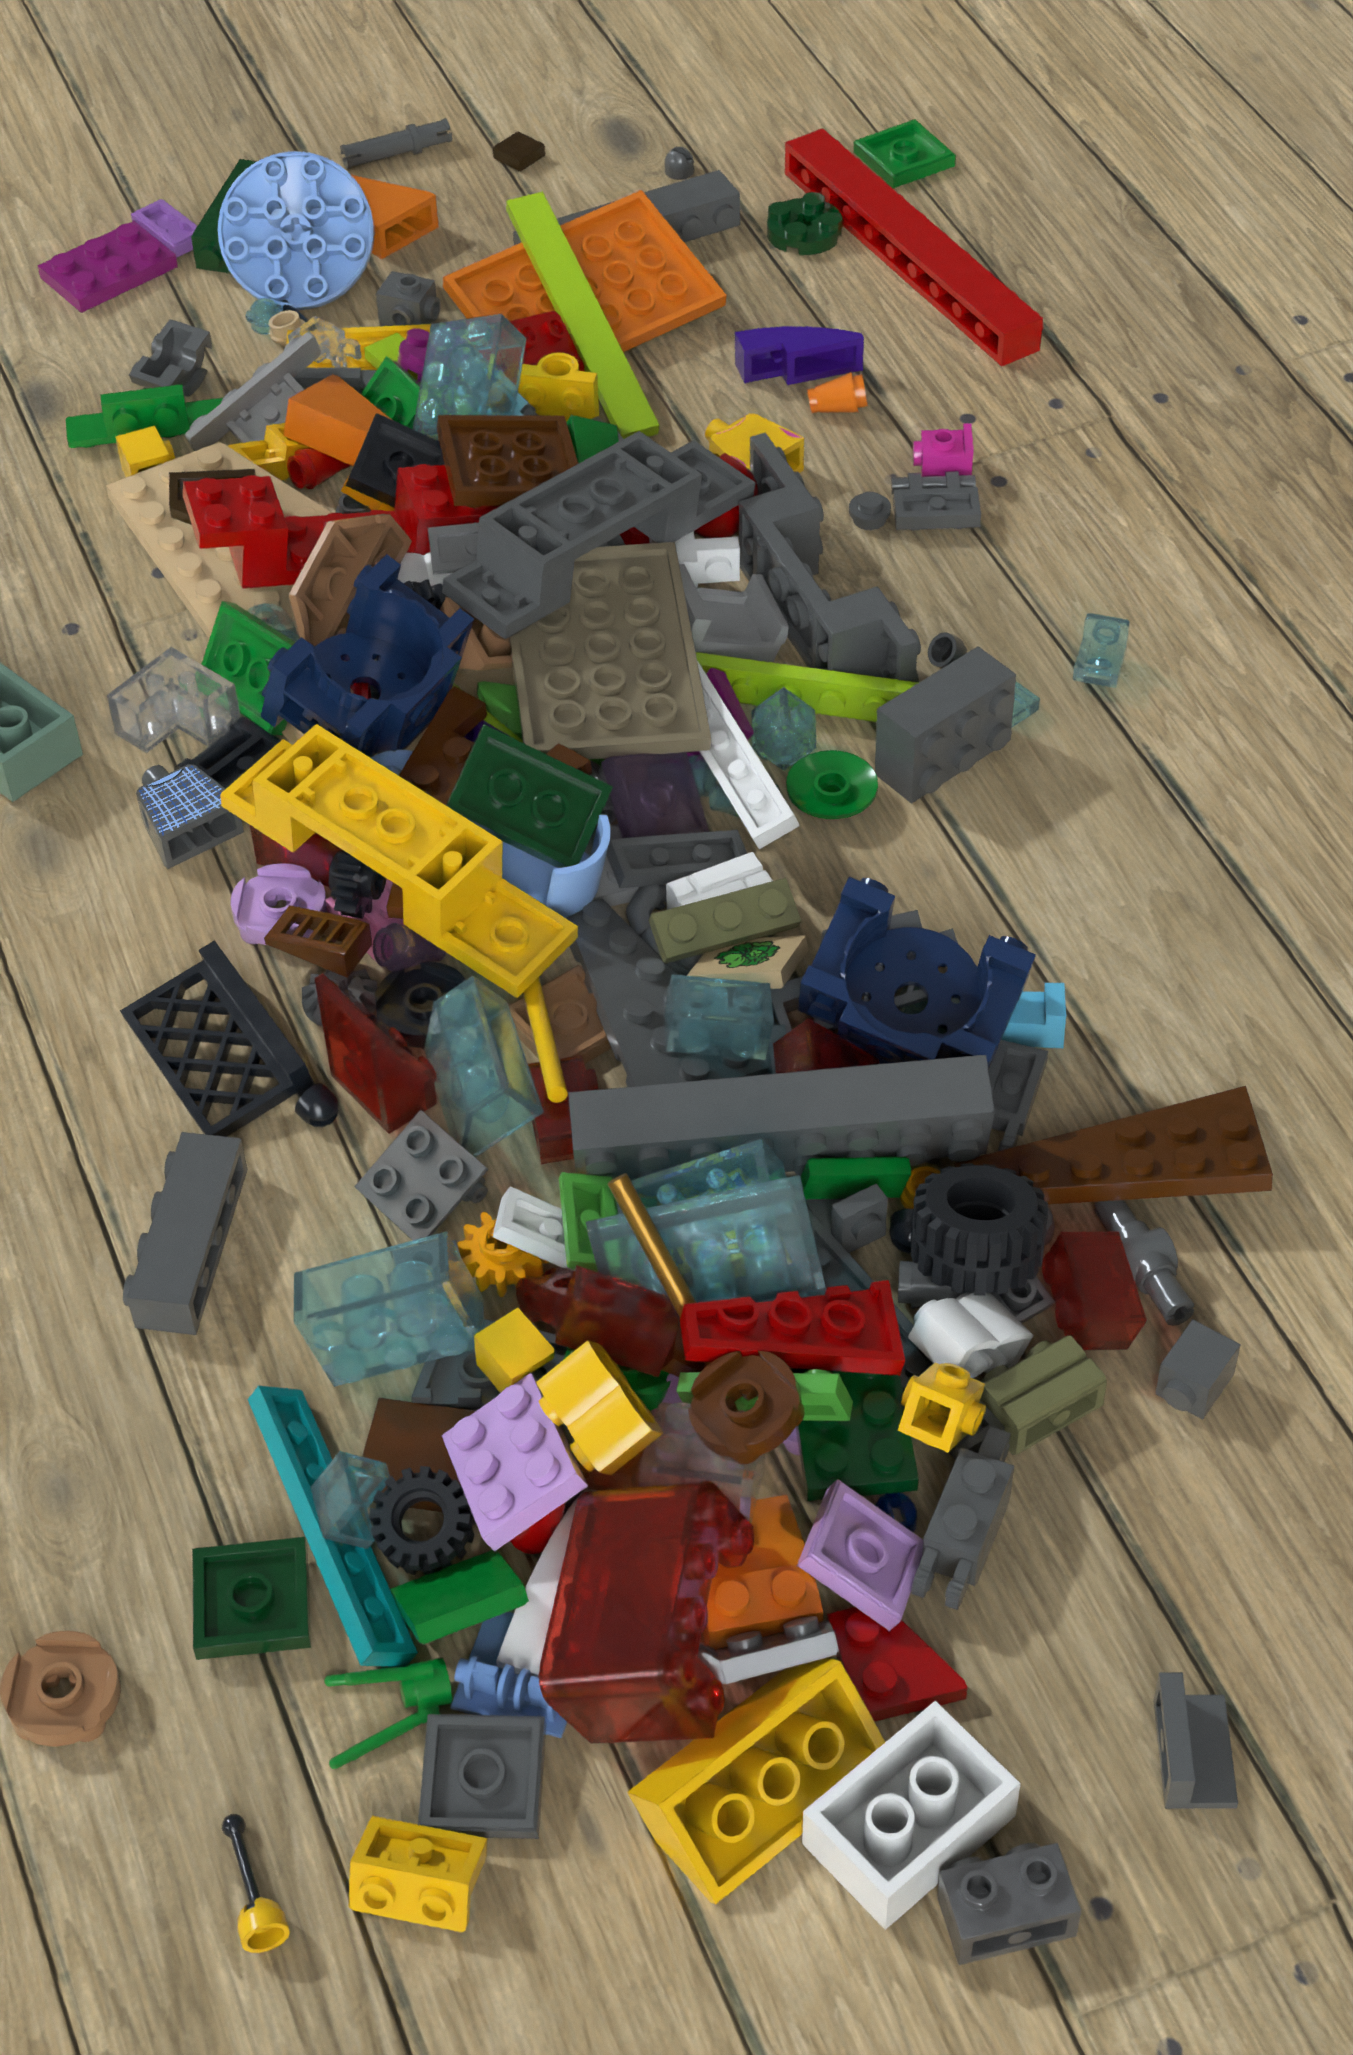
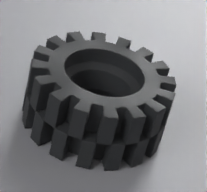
[369,1466,476,1576]

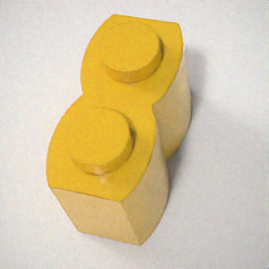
[536,1340,663,1475]

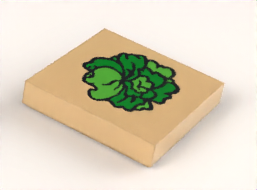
[687,935,808,993]

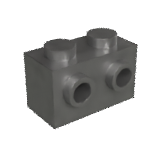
[937,1843,1081,1965]

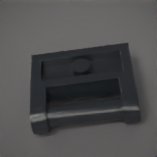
[174,717,281,789]

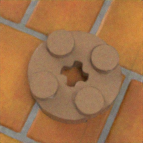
[0,1631,121,1747]

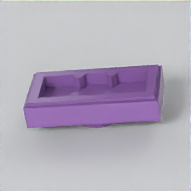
[131,199,197,258]

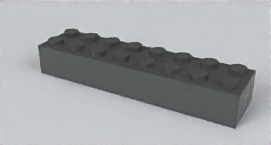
[568,1055,995,1190]

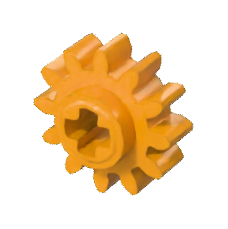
[457,1212,548,1297]

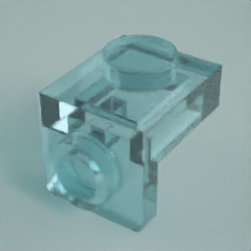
[1073,613,1130,688]

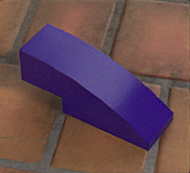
[735,326,864,385]

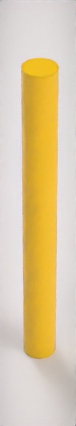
[523,977,568,1103]

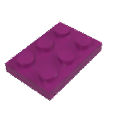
[38,221,178,313]

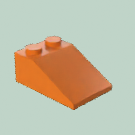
[678,1495,823,1650]

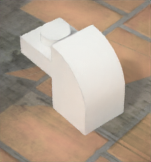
[649,531,740,587]

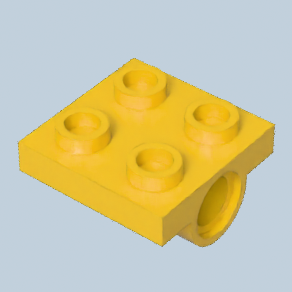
[513,353,599,422]

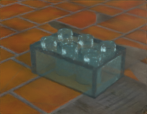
[413,314,526,441]
[294,1231,485,1387]

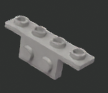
[185,331,322,451]

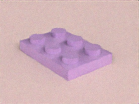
[441,1373,588,1551]

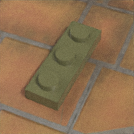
[648,878,802,964]

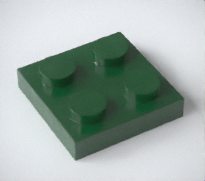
[192,1537,311,1660]

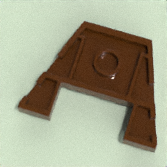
[398,686,592,805]

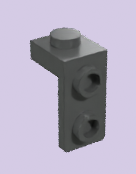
[789,1175,888,1253]

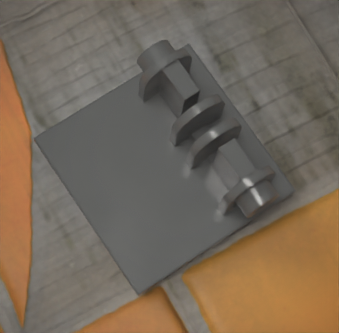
[354,1110,488,1247]

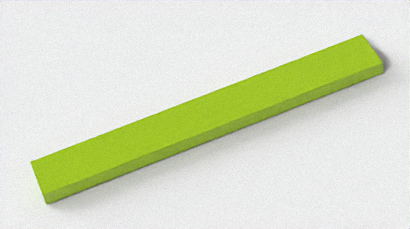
[506,191,659,439]

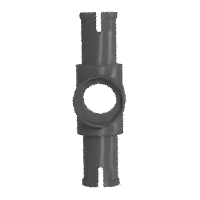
[1094,1200,1194,1326]

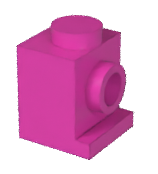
[913,423,974,477]

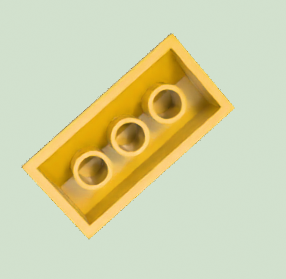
[627,1658,885,1905]

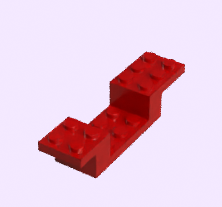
[183,464,500,589]

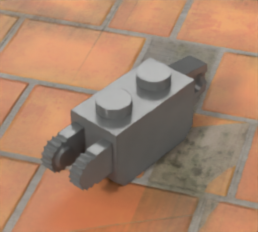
[911,1426,1014,1610]

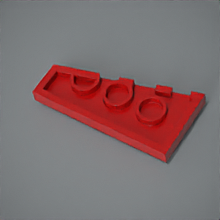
[680,1280,905,1375]

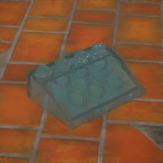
[586,1175,827,1354]

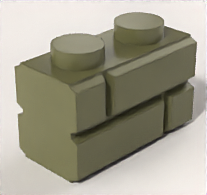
[980,1335,1107,1455]

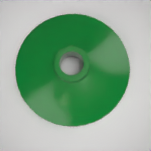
[786,750,878,819]

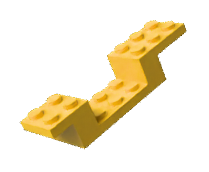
[220,724,578,998]

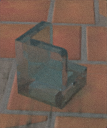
[311,1451,390,1549]

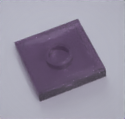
[601,752,709,838]

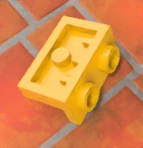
[349,1816,487,1932]

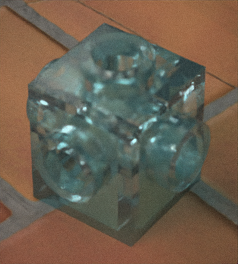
[751,687,817,771]

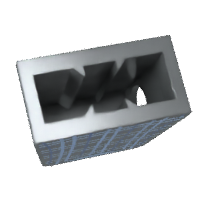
[136,764,244,869]

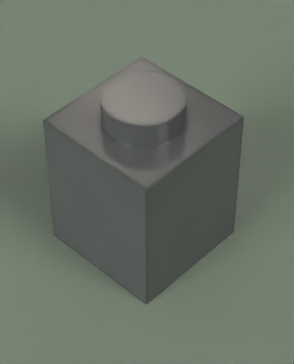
[1155,1319,1241,1420]

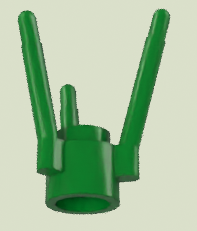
[324,1657,453,1769]

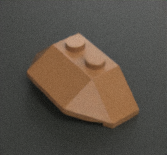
[289,514,412,647]

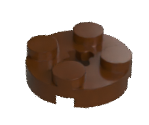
[688,1351,805,1465]

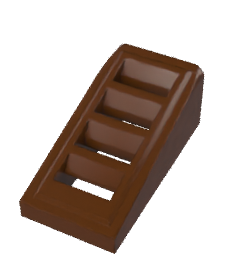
[264,905,372,978]

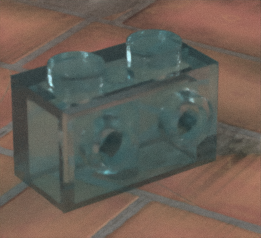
[664,974,774,1060]

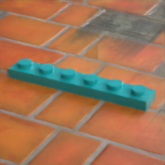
[247,1385,418,1667]

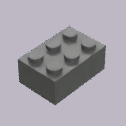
[875,646,1016,804]

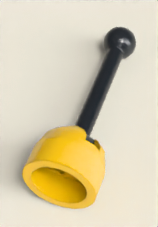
[222,1814,290,1953]

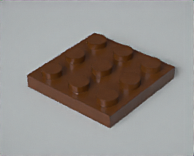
[437,415,578,508]

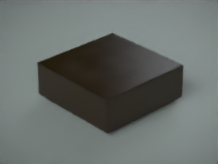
[493,131,545,172]

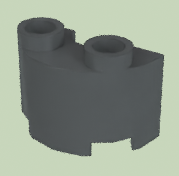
[129,319,212,397]

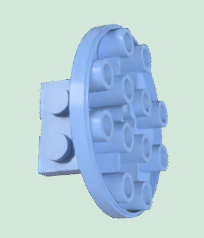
[218,151,374,310]

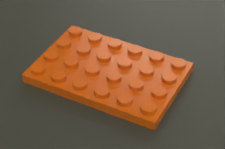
[443,190,727,352]

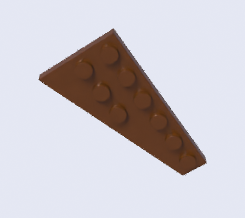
[954,1086,1273,1205]

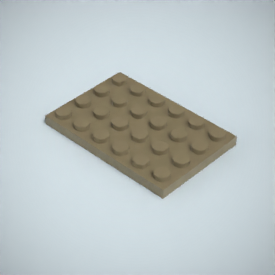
[509,542,711,759]

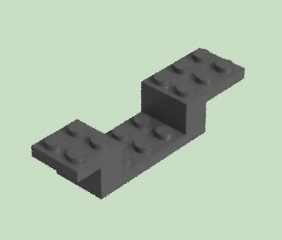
[442,431,756,639]
[739,433,921,682]

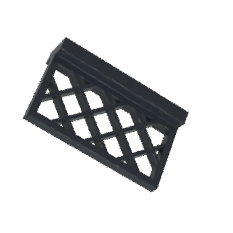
[120,940,315,1137]

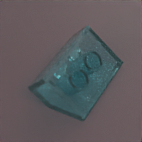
[424,976,543,1157]

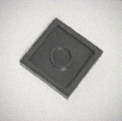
[418,1714,546,1839]

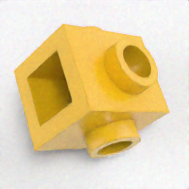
[898,1362,986,1452]

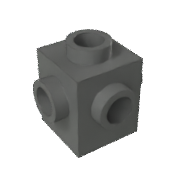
[376,271,441,326]

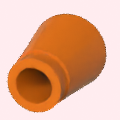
[807,372,868,413]

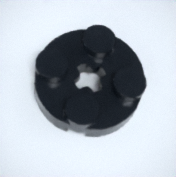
[375,962,473,1053]

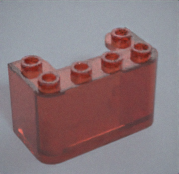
[539,1480,754,1744]

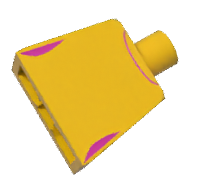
[705,414,804,473]

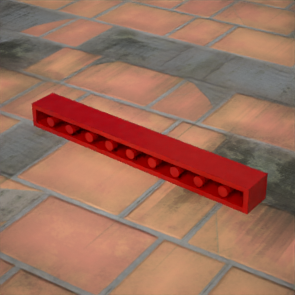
[785,128,1043,367]

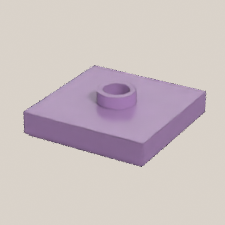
[797,1479,923,1631]

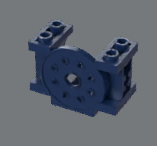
[260,554,474,758]
[798,877,1036,1071]

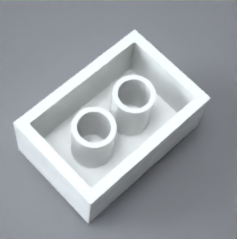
[802,1701,1021,1930]

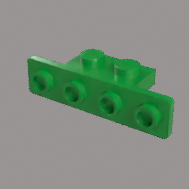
[66,384,223,448]

